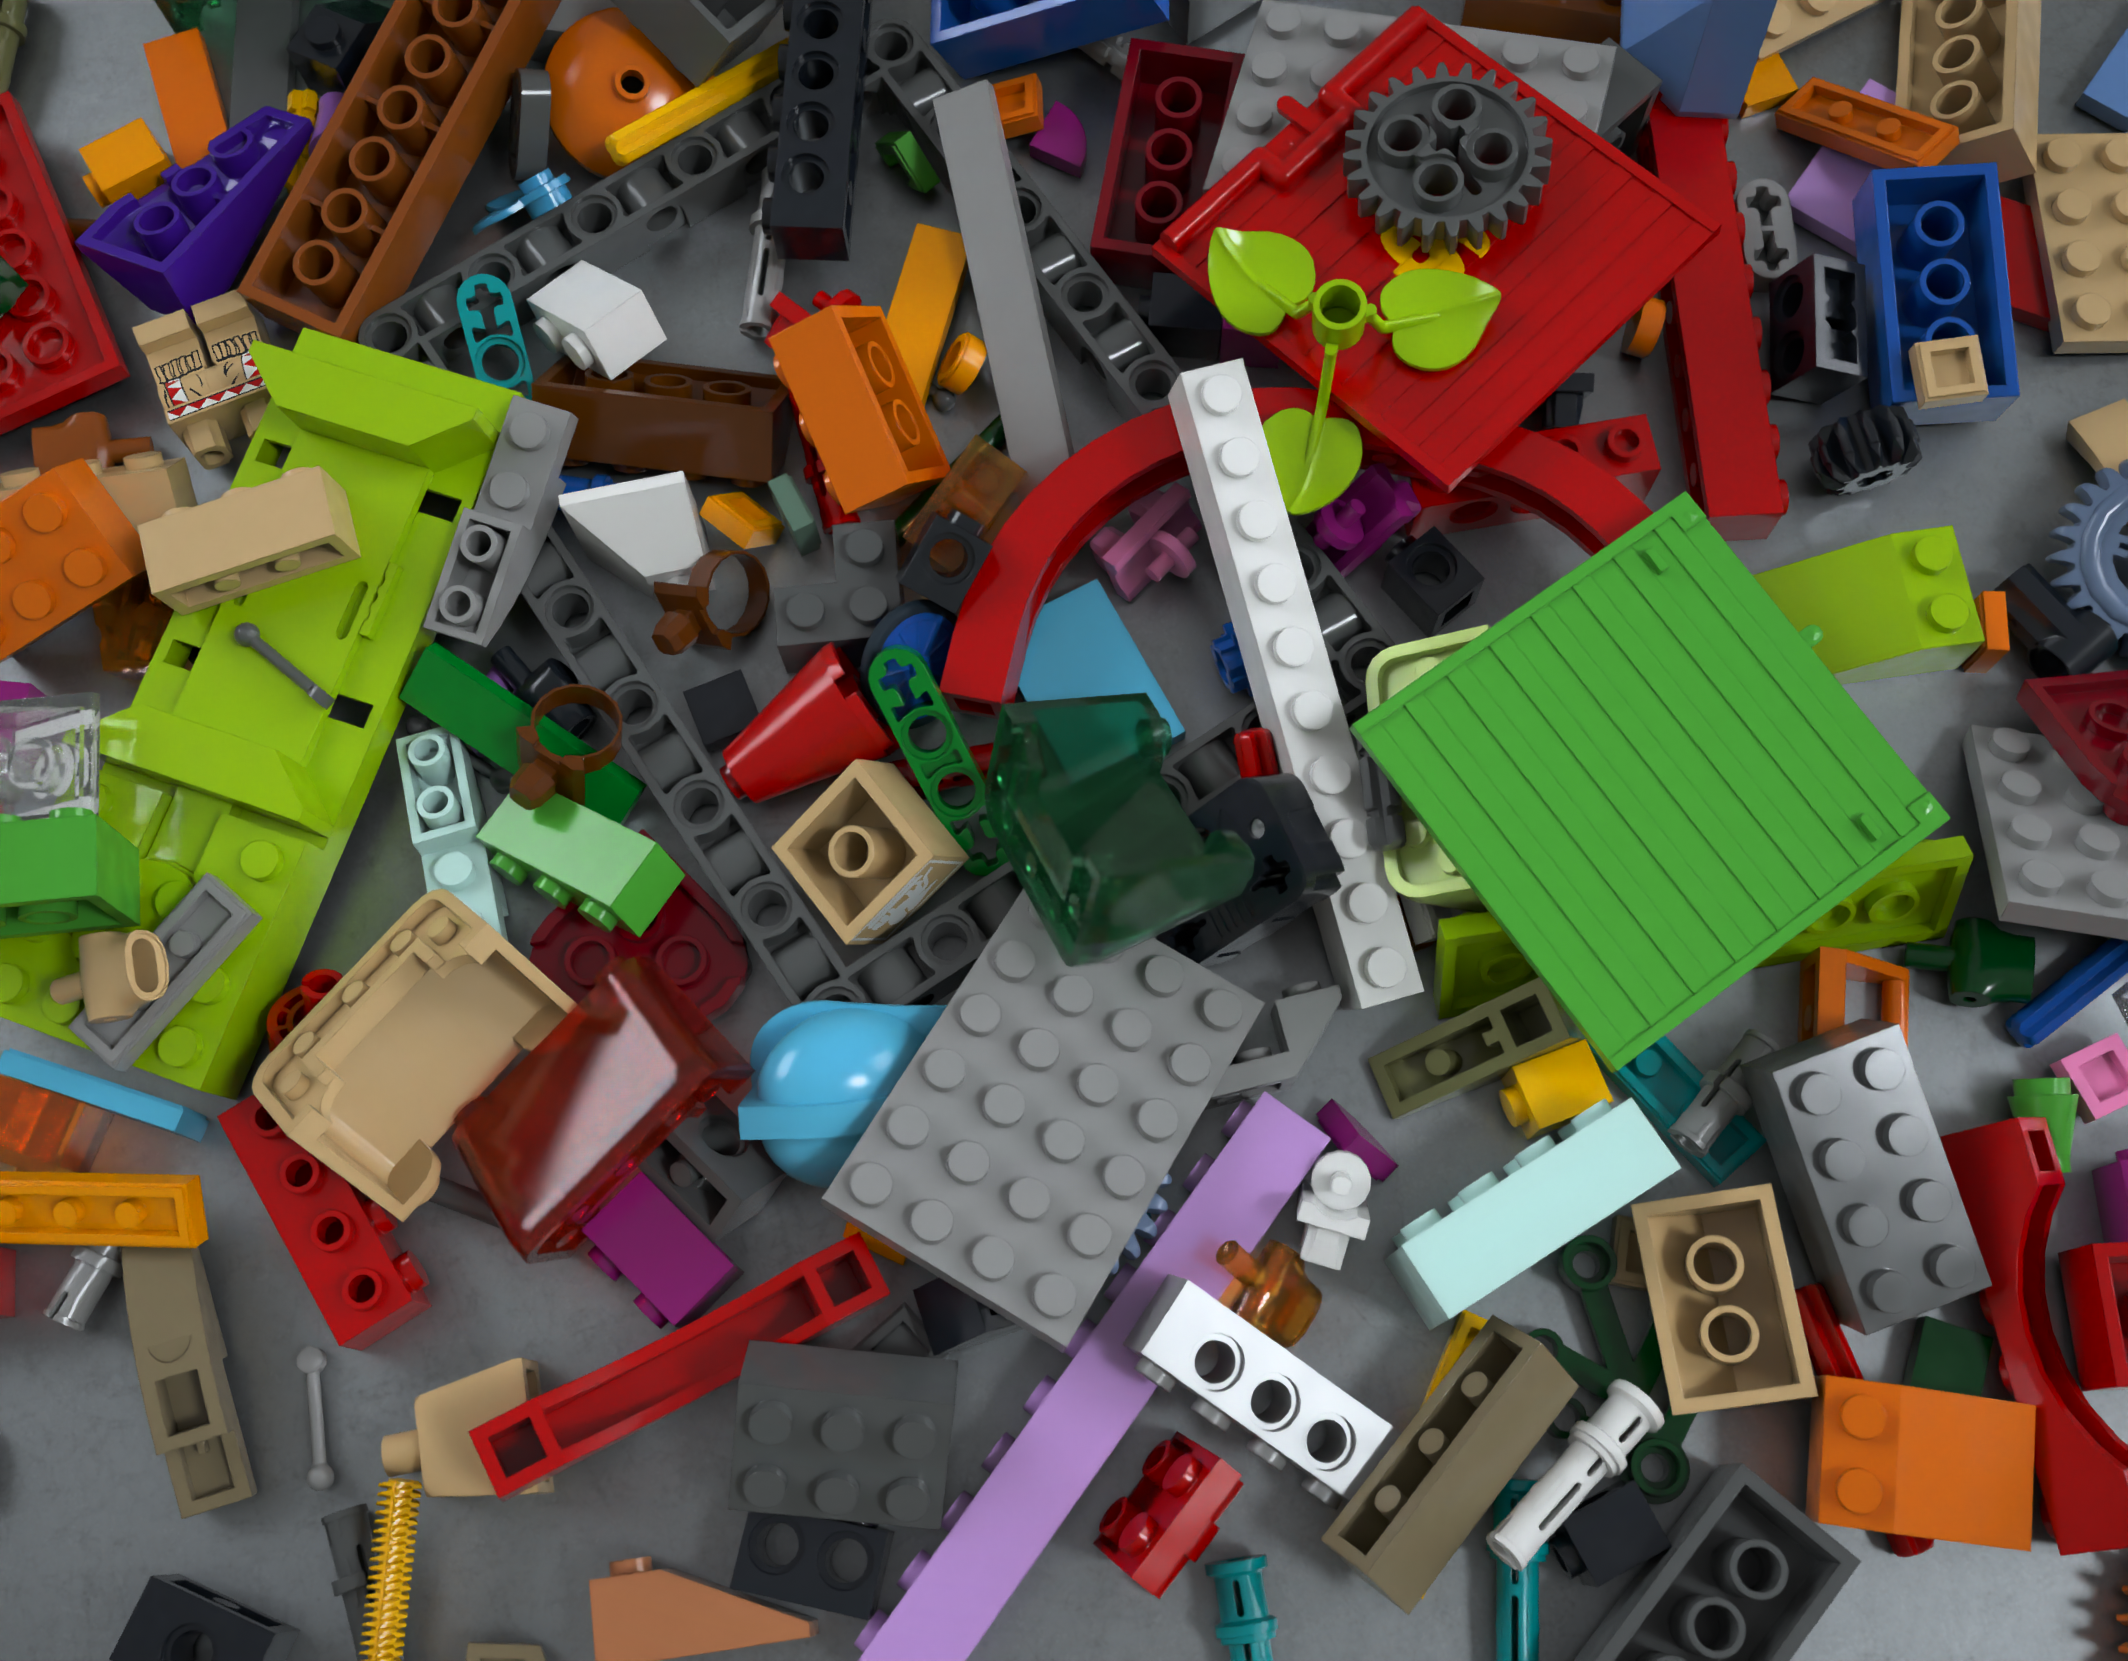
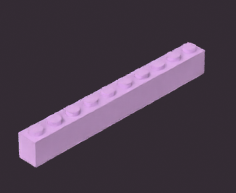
[854,1091,1331,1661]

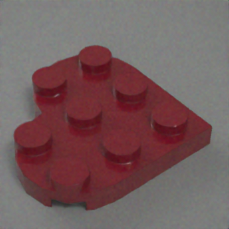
[2016,670,2128,826]
[529,829,752,1032]

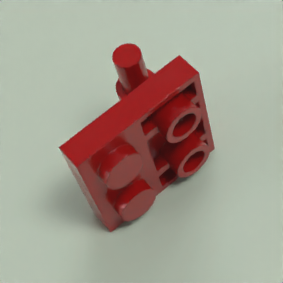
[1093,1431,1244,1599]

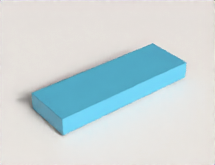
[0,1048,210,1143]

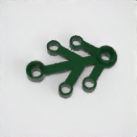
[1527,1235,1697,1504]

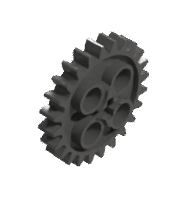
[1343,62,1553,254]

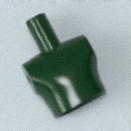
[1903,917,2036,1008]

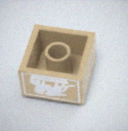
[771,759,970,945]

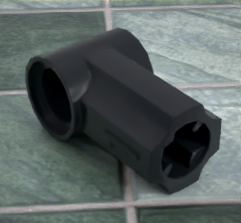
[1993,563,2118,678]

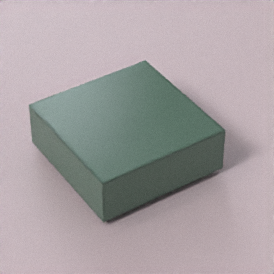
[767,473,822,557]

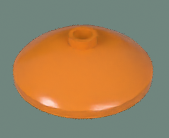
[545,7,715,179]

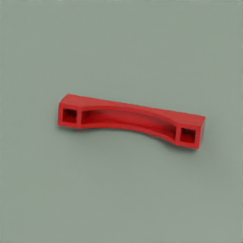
[1940,1117,2128,1556]
[468,1231,891,1502]

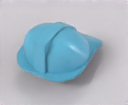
[738,1000,947,1189]

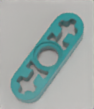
[456,274,534,400]

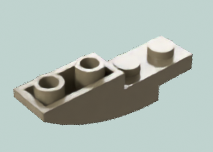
[121,1247,258,1519]

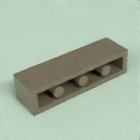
[1321,1315,1579,1615]

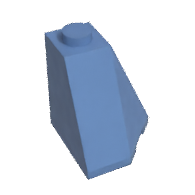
[1620,0,1777,119]

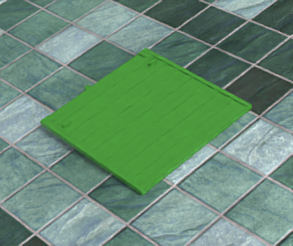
[1349,491,1951,1073]

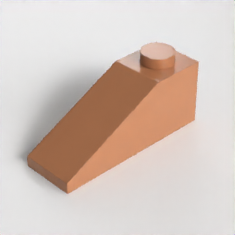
[589,1556,819,1661]

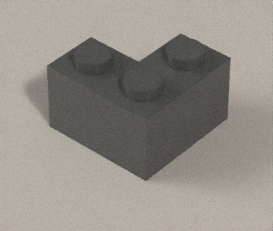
[774,519,905,674]

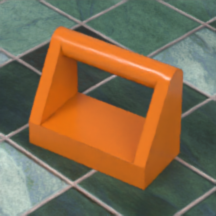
[1797,946,1910,1048]

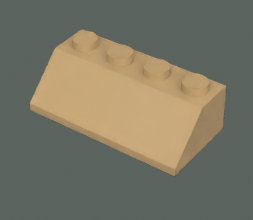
[1895,0,2041,183]

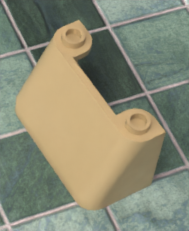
[252,888,591,1222]

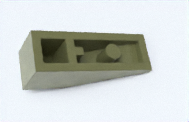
[1368,977,1588,1119]

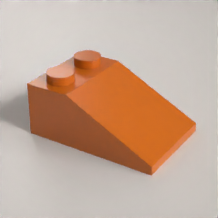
[1805,1375,2036,1552]

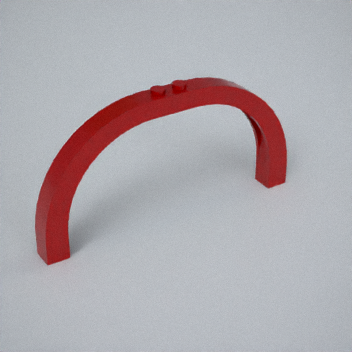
[939,387,1653,722]

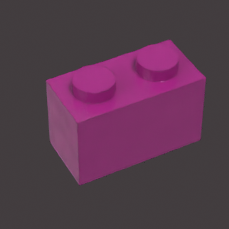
[581,1171,744,1329]

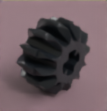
[1808,405,1922,496]

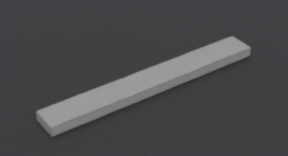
[932,79,1074,504]

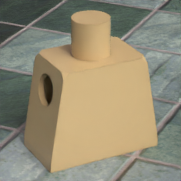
[381,1357,555,1497]

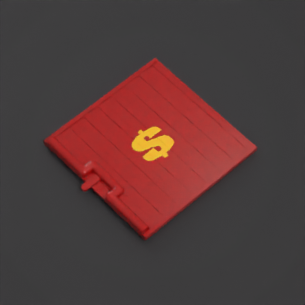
[1152,5,1722,494]

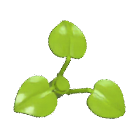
[1208,227,1501,516]

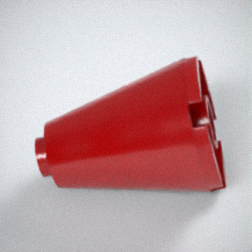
[719,642,901,804]

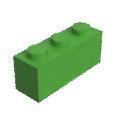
[476,792,685,938]

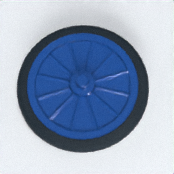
[860,599,958,729]

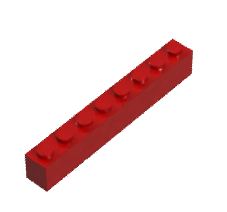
[1636,91,1789,541]

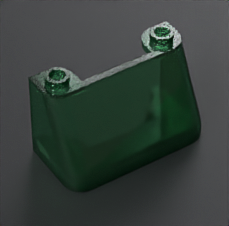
[985,692,1254,968]

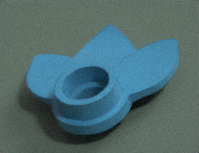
[472,167,573,236]

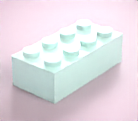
[1384,1097,1681,1331]

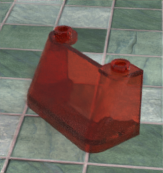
[451,956,755,1264]

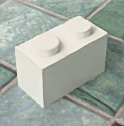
[526,260,667,380]

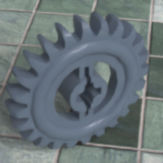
[2045,459,2128,658]

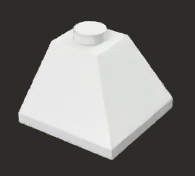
[558,471,716,601]

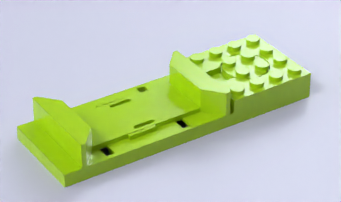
[0,327,525,1100]

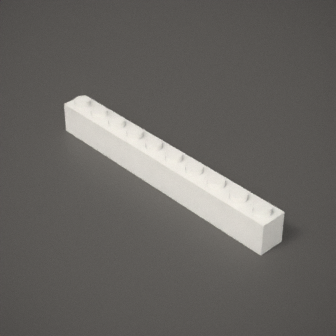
[1168,358,1424,1010]

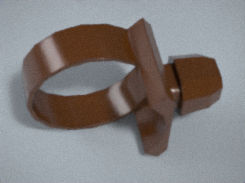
[652,549,770,655]
[509,684,623,810]

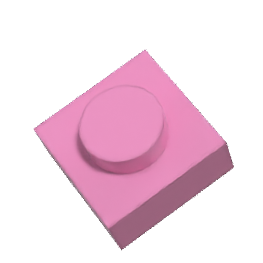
[2050,1033,2128,1124]

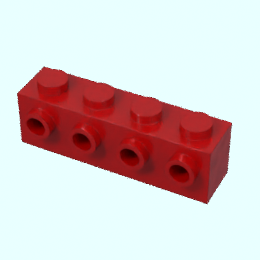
[217,1094,432,1351]

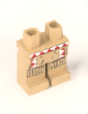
[132,289,271,470]

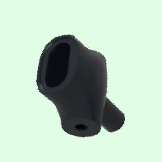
[490,646,598,740]

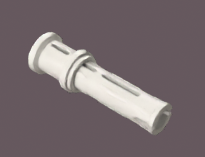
[1486,1379,1665,1571]

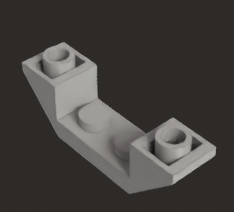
[1203,981,1342,1111]

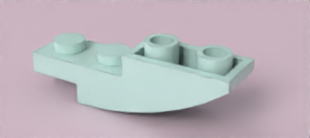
[395,726,509,941]

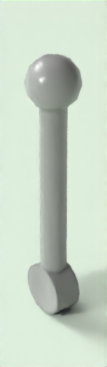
[296,1346,335,1491]

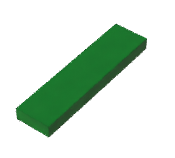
[399,642,647,825]

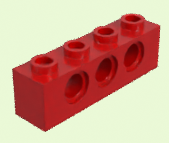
[1397,414,1661,539]

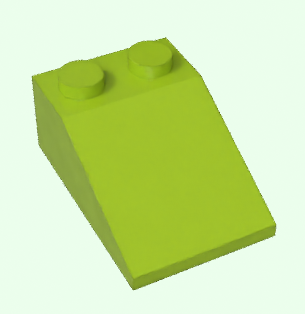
[1753,525,1985,685]

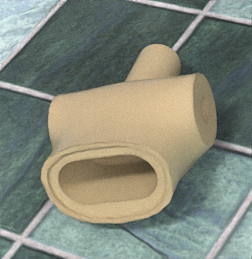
[50,930,169,1024]

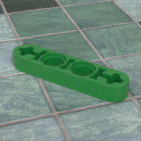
[868,644,1014,876]

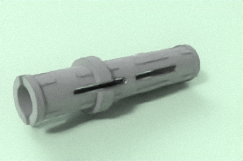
[739,167,786,341]

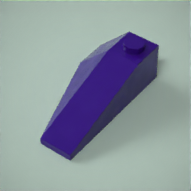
[75,105,314,325]

